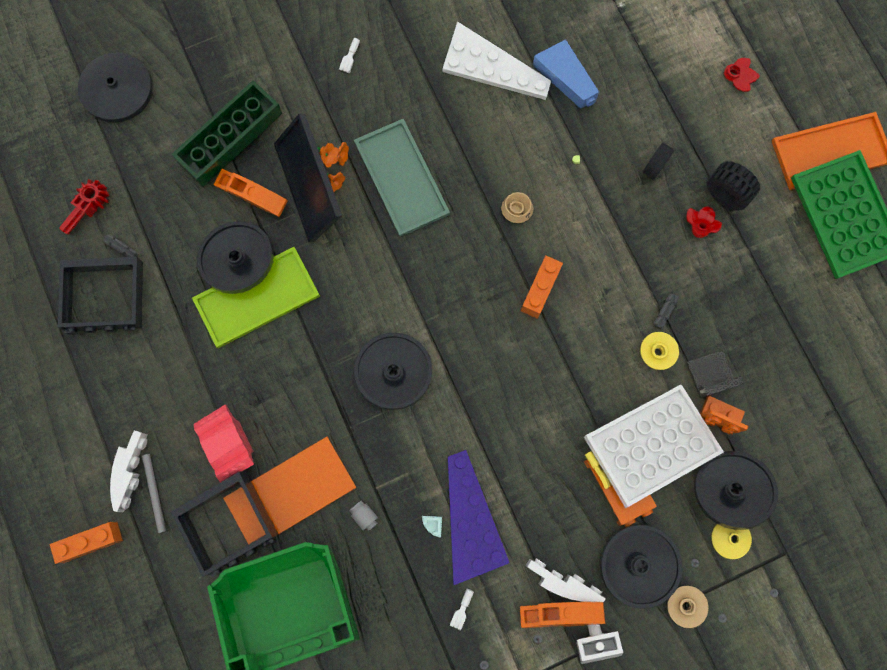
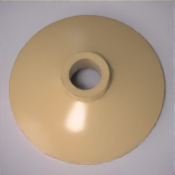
[667,586,708,628]

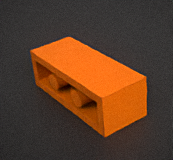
[521,256,563,319]
[50,522,123,564]

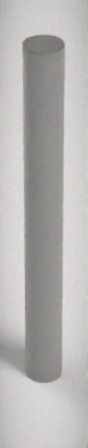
[142,454,166,533]

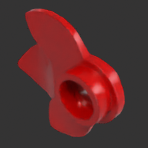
[724,58,760,92]
[686,206,722,238]

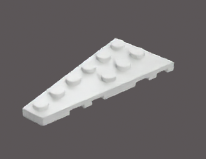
[443,22,551,100]

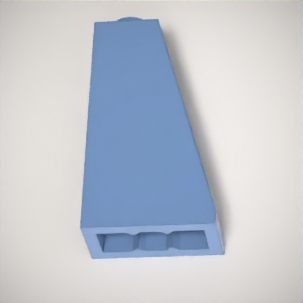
[533,40,599,108]

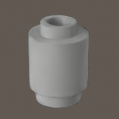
[349,500,378,531]

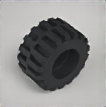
[706,161,760,211]

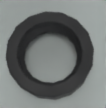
[642,142,675,180]

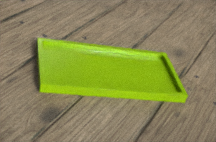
[192,247,320,348]

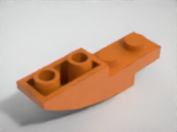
[213,169,288,217]
[520,602,606,628]

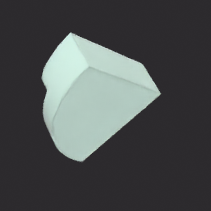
[422,516,442,537]

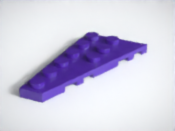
[448,450,510,585]

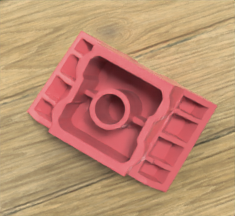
[193,404,254,482]

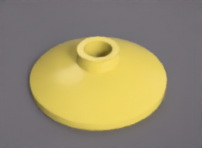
[640,332,679,370]
[711,524,752,559]

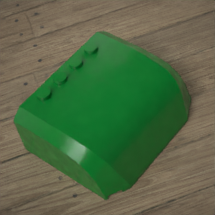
[207,542,360,670]

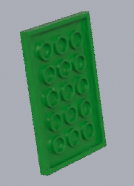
[790,150,887,279]

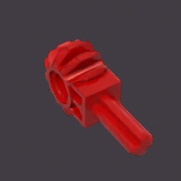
[59,179,110,235]

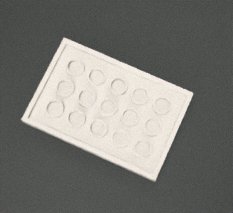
[584,385,724,508]

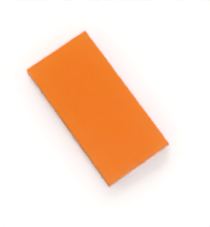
[771,112,887,190]
[223,437,357,549]

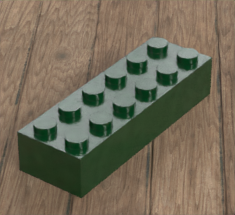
[171,80,282,187]

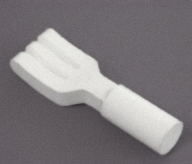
[339,38,360,73]
[450,589,474,630]

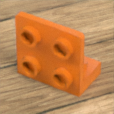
[700,396,749,435]

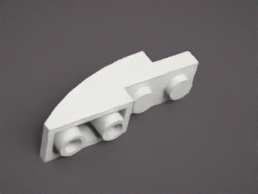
[110,430,147,512]
[526,558,605,602]

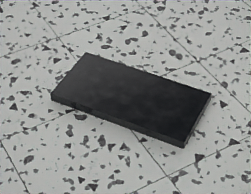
[274,114,342,242]

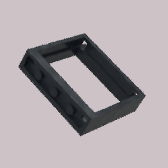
[58,257,143,334]
[171,471,278,577]

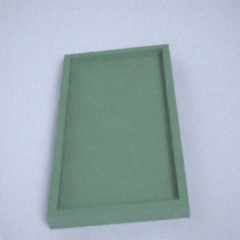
[354,119,450,237]

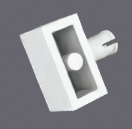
[576,625,623,664]

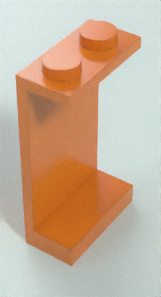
[583,460,657,527]

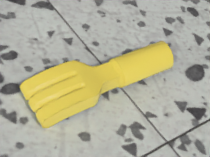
[585,451,612,489]

